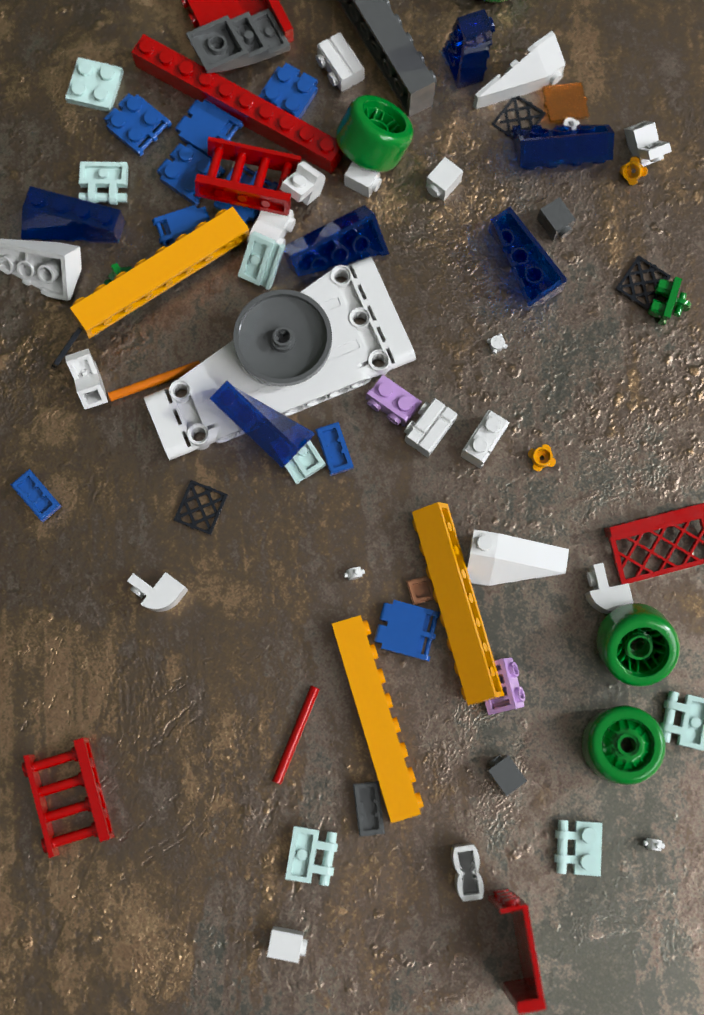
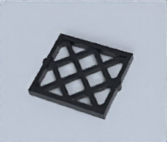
[491,96,546,145]
[615,255,671,311]
[51,327,82,370]
[174,480,228,535]

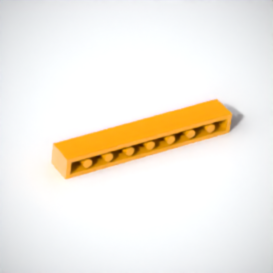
[70,207,249,339]
[412,502,505,705]
[332,615,424,823]

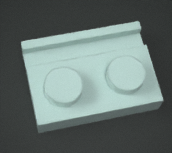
[238,231,286,290]
[270,424,326,484]

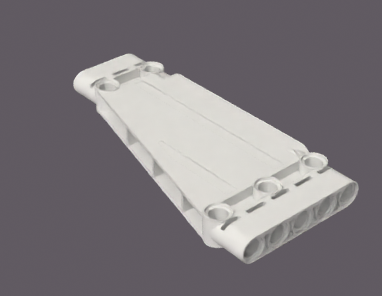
[143,256,416,461]

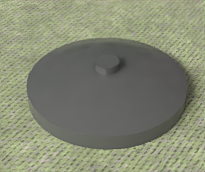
[233,289,332,386]

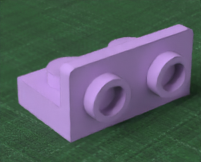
[366,375,422,427]
[485,658,525,715]

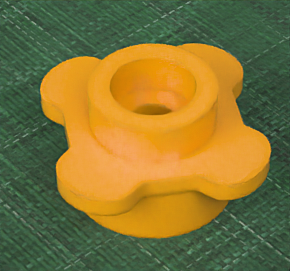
[620,156,648,185]
[528,444,556,472]

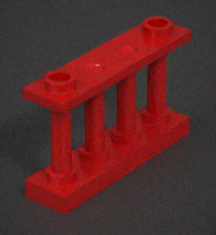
[195,137,301,216]
[22,737,114,858]

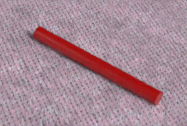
[272,685,320,785]

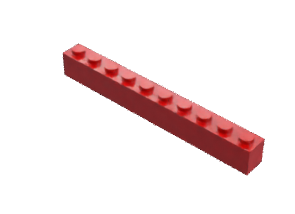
[131,34,343,174]

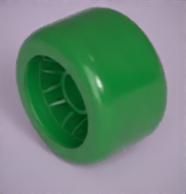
[336,95,414,172]
[596,603,680,687]
[582,706,666,785]

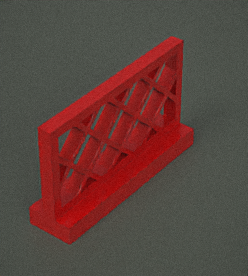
[603,503,704,585]

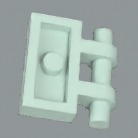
[79,161,129,205]
[660,691,704,751]
[554,820,602,876]
[285,826,338,886]

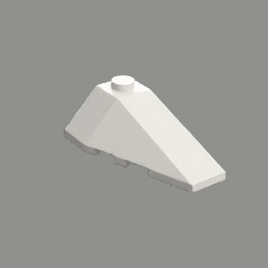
[473,31,565,109]
[0,239,82,301]
[466,529,569,586]

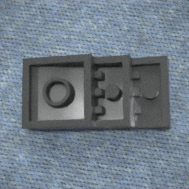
[186,8,290,74]

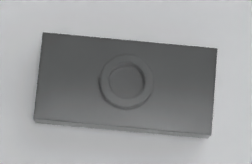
[353,781,385,837]

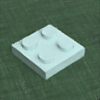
[65,57,124,112]

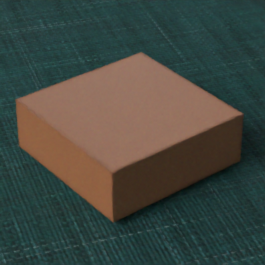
[406,575,435,605]

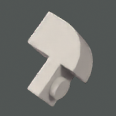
[624,121,672,167]
[280,161,325,206]
[65,349,108,410]
[585,563,633,614]
[127,572,188,612]

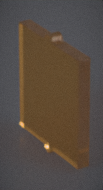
[542,82,590,123]

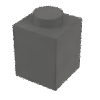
[537,197,576,241]
[485,754,527,796]

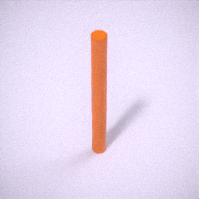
[108,360,200,402]

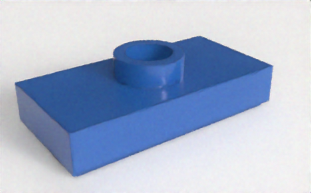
[315,422,354,476]
[10,469,62,522]

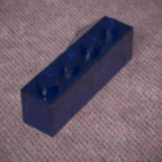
[442,9,495,90]
[512,125,615,170]
[21,186,125,243]
[283,205,389,277]
[488,207,568,308]
[210,381,316,469]

